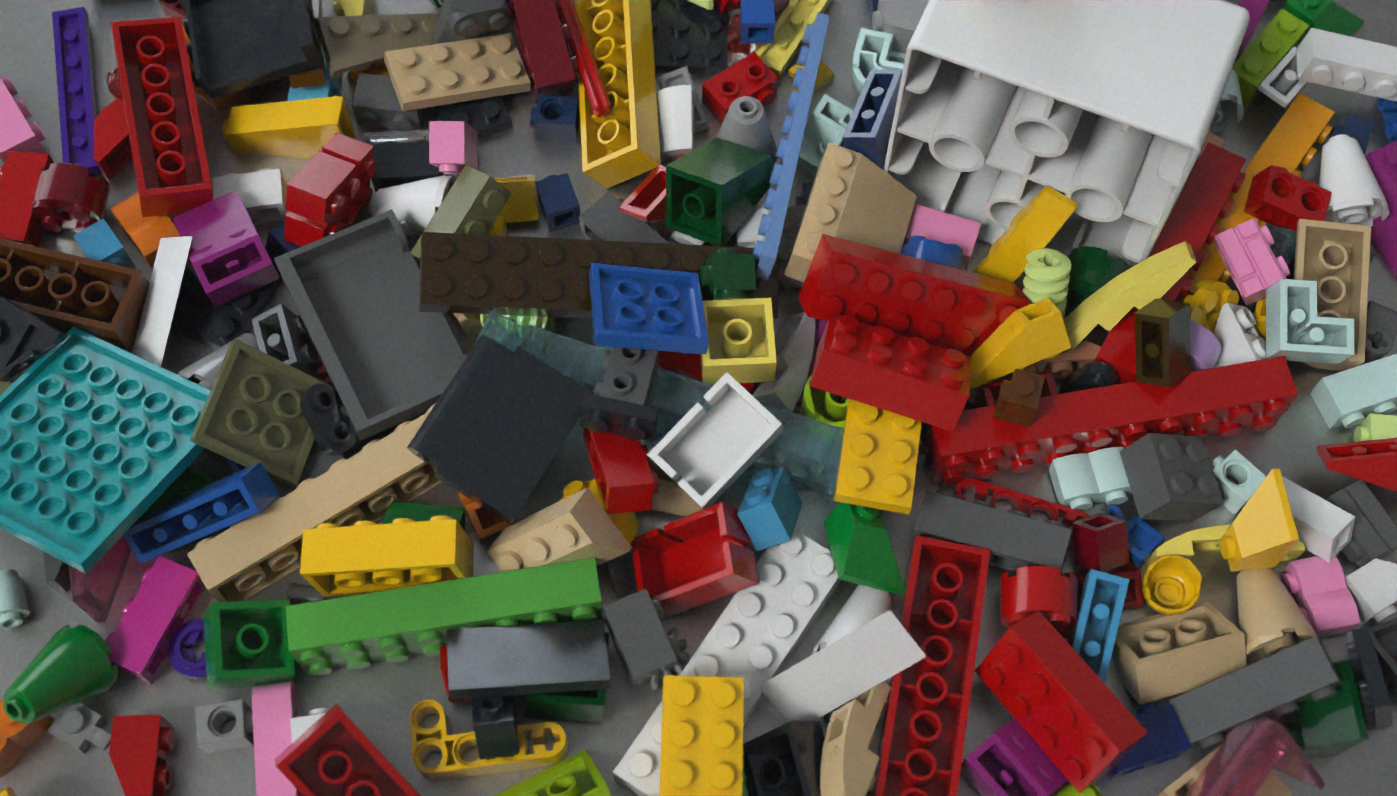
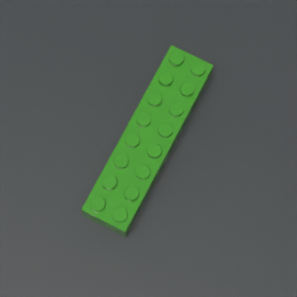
[285,558,605,675]

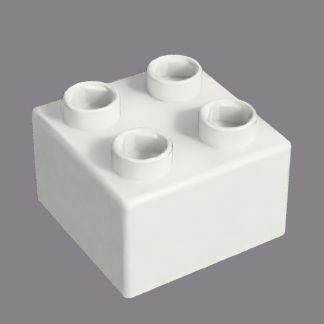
[884,0,1250,268]

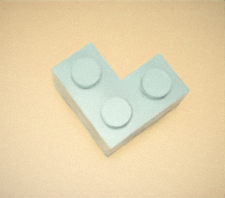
[1266,279,1354,364]

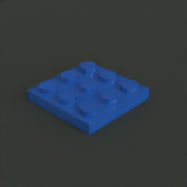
[589,263,709,354]

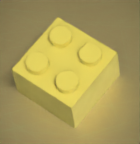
[701,298,777,385]

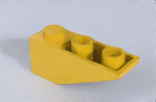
[969,297,1071,389]

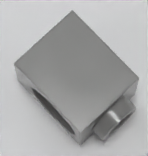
[195,699,254,754]

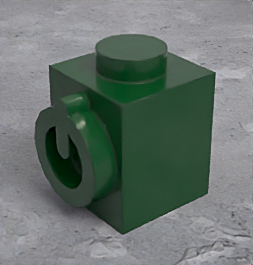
[700,248,756,300]

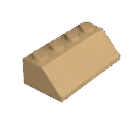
[1294,219,1371,371]

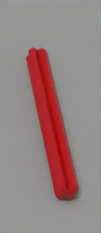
[560,0,612,117]

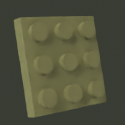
[189,339,334,488]

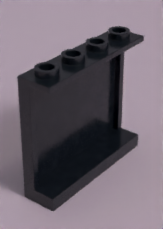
[180,0,324,100]

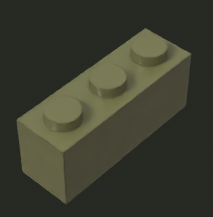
[410,165,512,260]

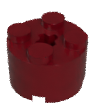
[30,163,110,233]

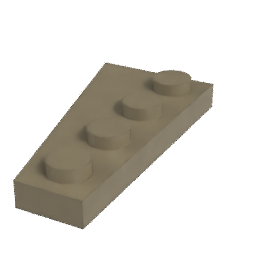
[316,13,440,79]

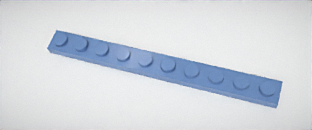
[753,12,830,281]

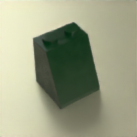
[666,137,772,246]

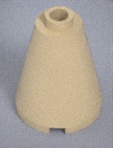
[1236,568,1319,666]

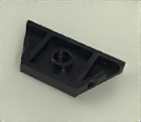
[0,295,67,382]

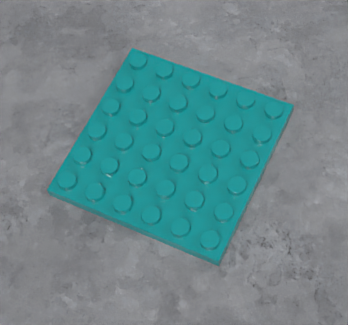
[0,327,210,574]

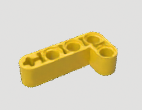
[410,699,569,781]

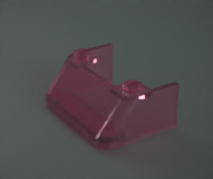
[1185,718,1325,796]

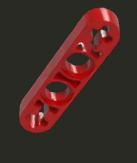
[953,478,1089,547]

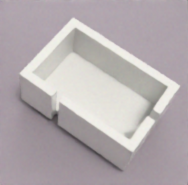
[647,372,784,509]

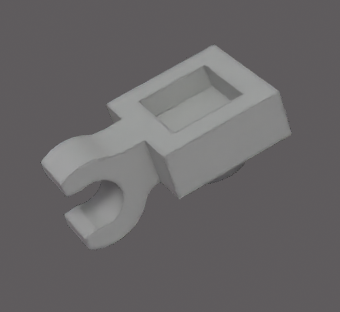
[47,703,111,754]

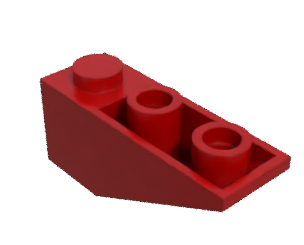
[109,715,175,796]

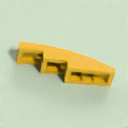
[971,185,1078,283]

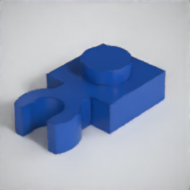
[1106,504,1165,567]

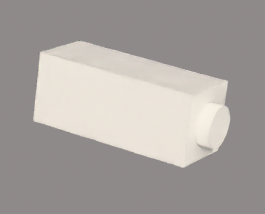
[1282,476,1355,563]

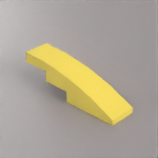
[1064,241,1196,348]

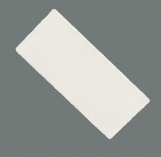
[132,236,192,367]
[759,611,926,722]

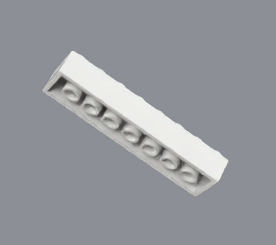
[613,529,842,796]

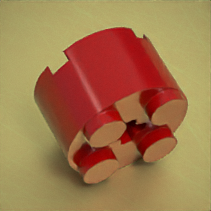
[1000,566,1078,638]

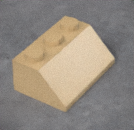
[487,487,632,572]
[1112,601,1247,704]

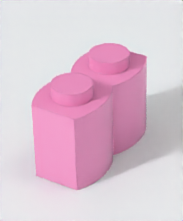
[1281,556,1360,638]

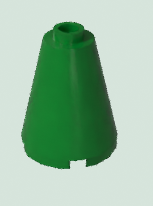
[3,624,118,724]

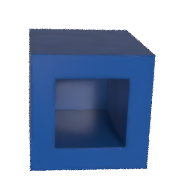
[740,0,775,44]

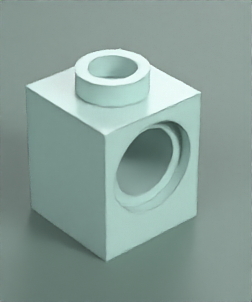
[1211,449,1266,515]

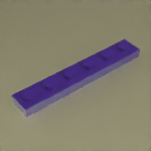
[52,7,102,175]

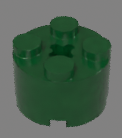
[1065,246,1130,318]

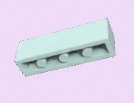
[1310,353,1397,429]

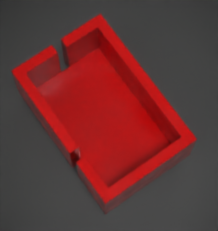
[284,132,376,247]
[631,502,759,618]

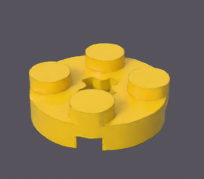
[1183,279,1239,334]

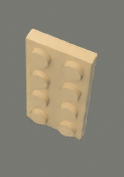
[384,33,531,111]

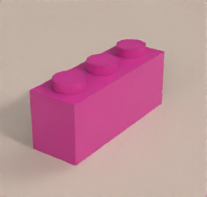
[105,556,206,684]

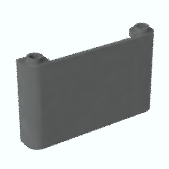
[274,209,468,441]

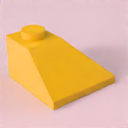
[1220,468,1299,572]

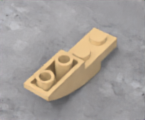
[820,682,891,796]

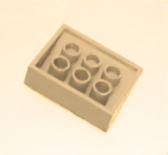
[783,142,917,282]

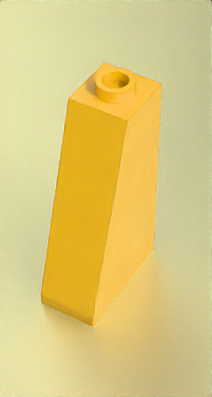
[222,96,356,159]

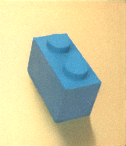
[737,466,803,551]

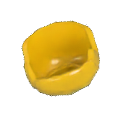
[1142,554,1202,616]

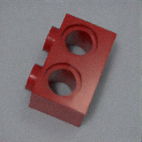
[1244,165,1331,236]

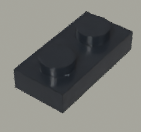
[580,393,658,442]

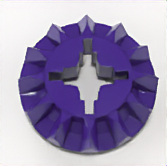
[168,618,207,680]

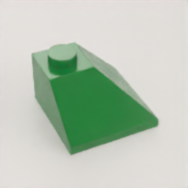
[1283,0,1365,43]
[823,502,906,595]

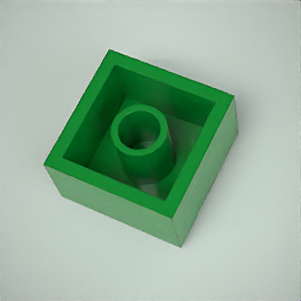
[203,599,295,690]

